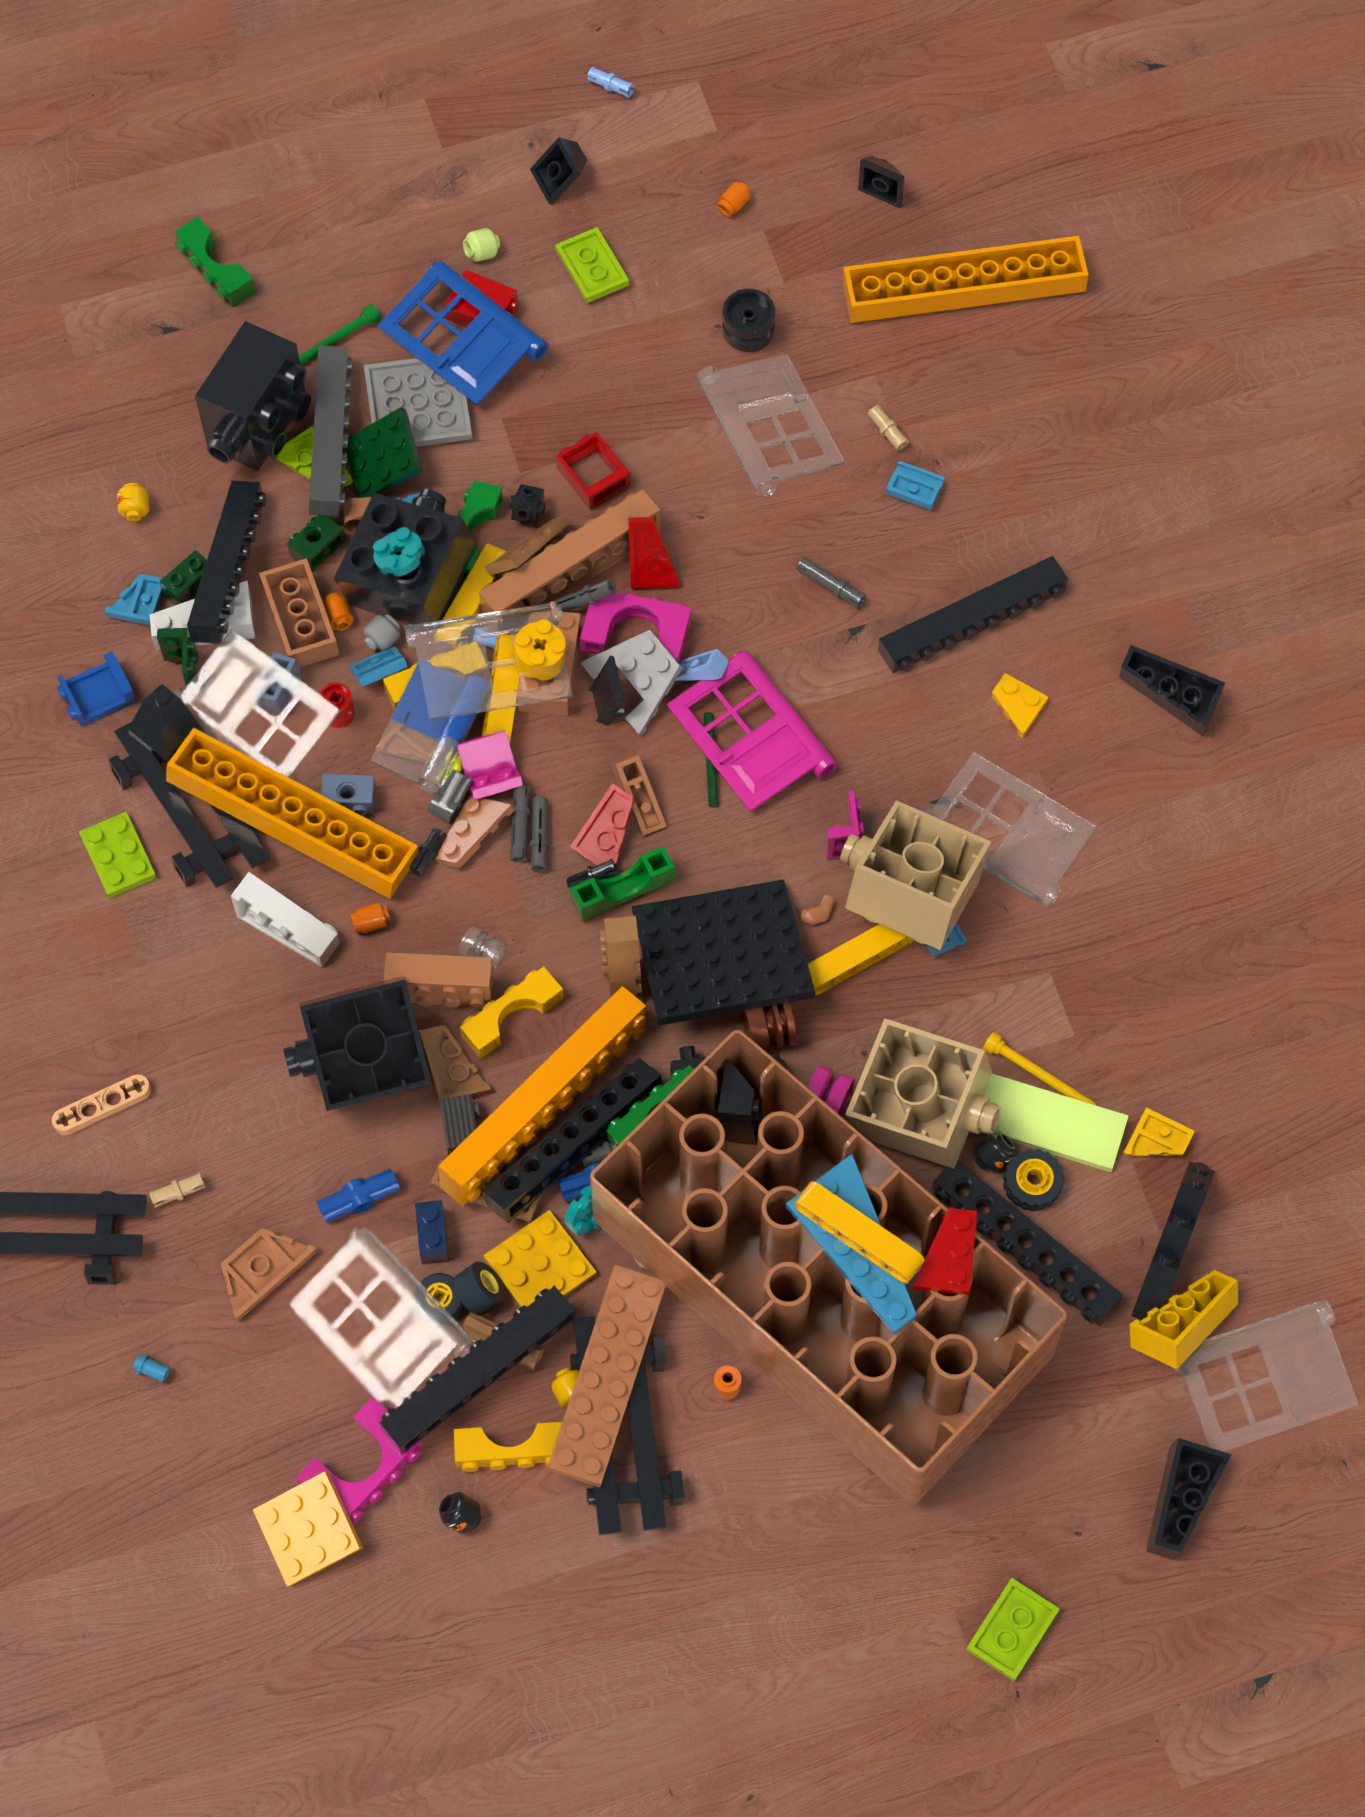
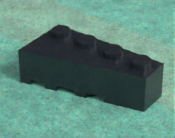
[1119,645,1225,737]
[1146,1438,1232,1560]

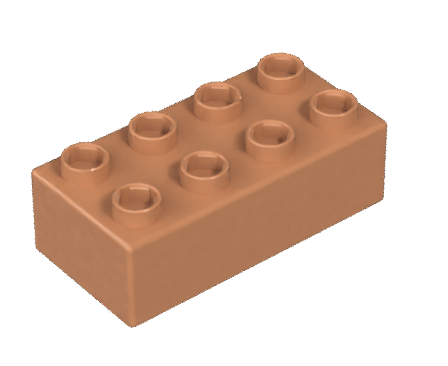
[590,1030,1067,1505]

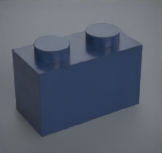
[415,1200,449,1265]

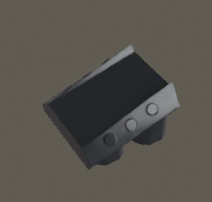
[588,655,625,726]

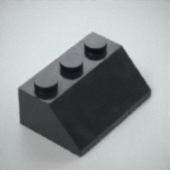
[718,1061,762,1144]

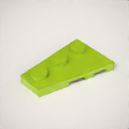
[275,426,353,491]

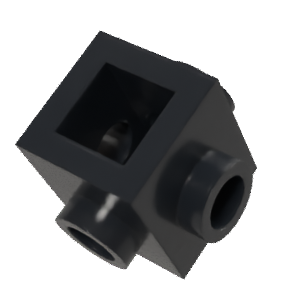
[509,484,546,525]

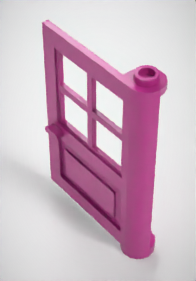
[667,651,838,813]

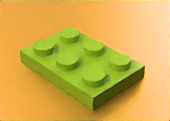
[555,227,629,304]
[79,812,157,899]
[966,1578,1060,1682]

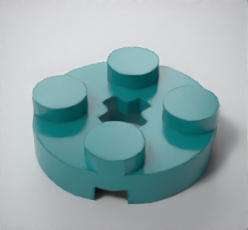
[373,527,425,576]
[565,1185,601,1236]

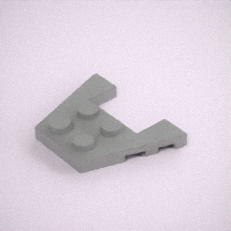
[581,630,683,736]

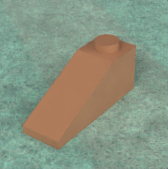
[610,755,667,836]

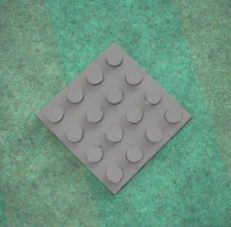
[364,355,472,447]

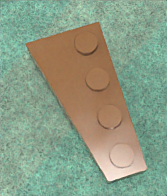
[599,916,643,1003]

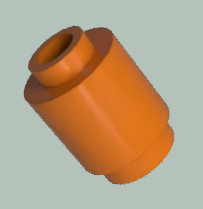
[716,182,751,217]
[323,593,354,631]
[350,902,390,934]
[714,1366,741,1400]

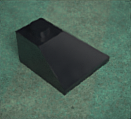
[530,137,587,205]
[858,156,905,208]
[128,684,201,761]

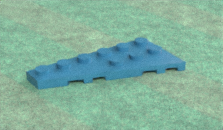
[786,1154,917,1335]

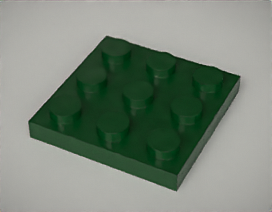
[345,407,422,498]

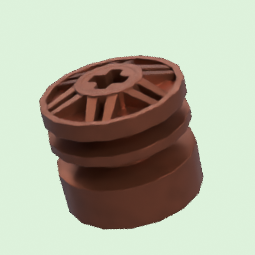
[740,1002,797,1051]

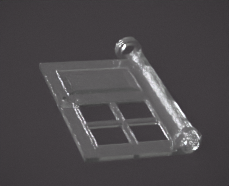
[696,354,845,497]
[404,601,573,720]
[174,629,341,782]
[922,752,1097,909]
[289,1227,476,1410]
[1171,1299,1359,1452]

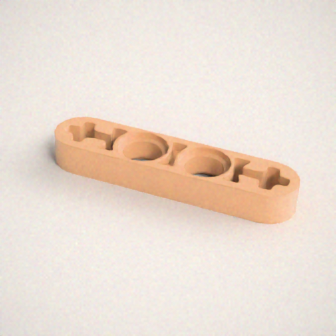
[52,1075,151,1135]

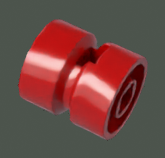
[319,682,355,728]

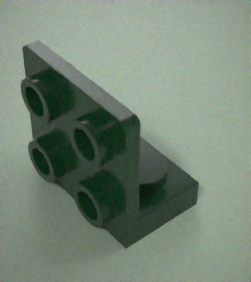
[157,627,199,695]

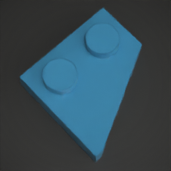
[104,574,163,626]

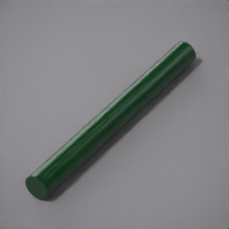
[703,712,719,808]

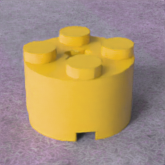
[514,619,566,680]

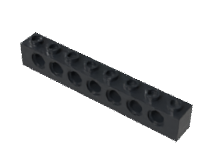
[483,1058,663,1224]
[932,1161,1123,1326]

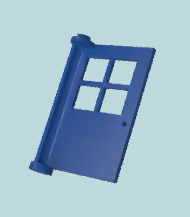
[377,261,549,406]

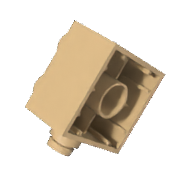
[840,800,991,950]
[845,1018,1001,1169]

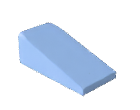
[676,649,728,681]

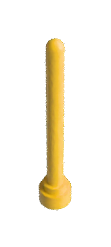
[982,1031,1096,1105]

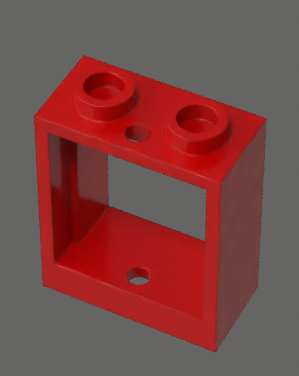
[556,431,630,509]

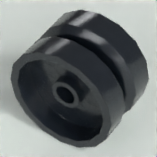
[722,288,775,352]

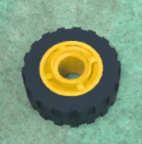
[1003,1148,1064,1211]

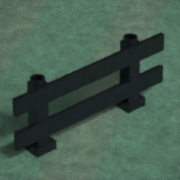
[108,722,270,888]
[0,1191,147,1285]
[570,1316,685,1535]

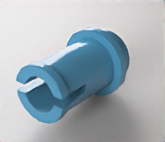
[133,1354,170,1383]

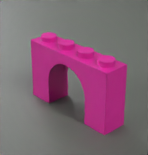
[580,592,692,663]
[295,1397,423,1525]

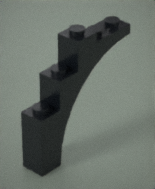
[1131,1161,1215,1320]

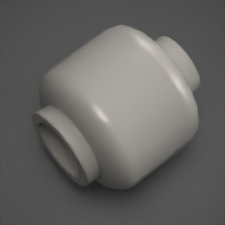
[363,614,400,651]

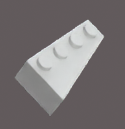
[150,581,255,651]
[231,872,340,968]

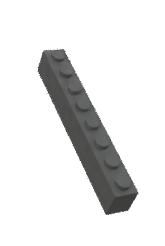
[309,345,352,517]

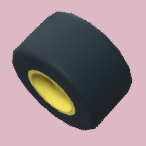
[454,1261,505,1316]

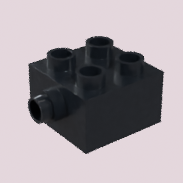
[195,321,311,471]
[333,489,477,631]
[283,976,432,1111]

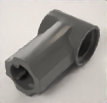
[428,769,473,824]

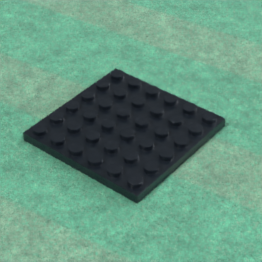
[631,879,816,1026]

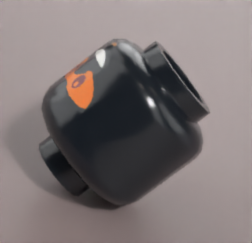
[975,1133,1015,1172]
[439,1492,481,1534]

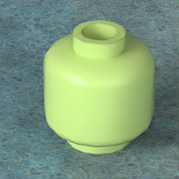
[463,228,500,262]

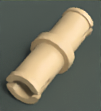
[867,405,909,451]
[149,1172,206,1208]

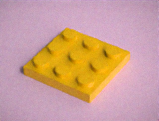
[483,1210,597,1307]
[253,1471,363,1587]

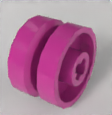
[808,1065,855,1118]

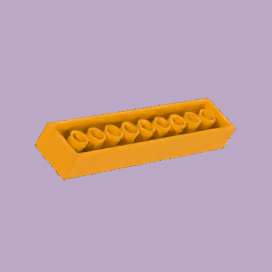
[842,236,1089,323]
[166,728,418,899]
[438,986,646,1207]

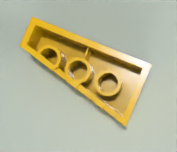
[1129,1270,1238,1369]

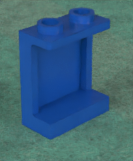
[56,651,137,727]

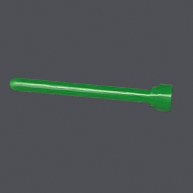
[299,303,381,366]

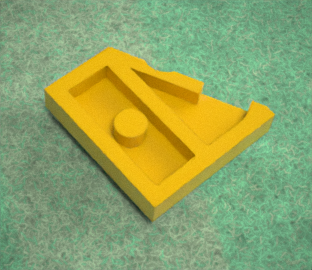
[991,673,1048,738]
[1123,1107,1195,1156]

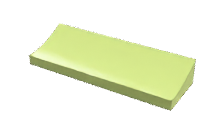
[981,1074,1128,1172]

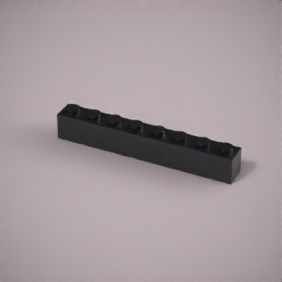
[187,480,266,644]
[878,556,1068,673]
[379,1285,576,1455]

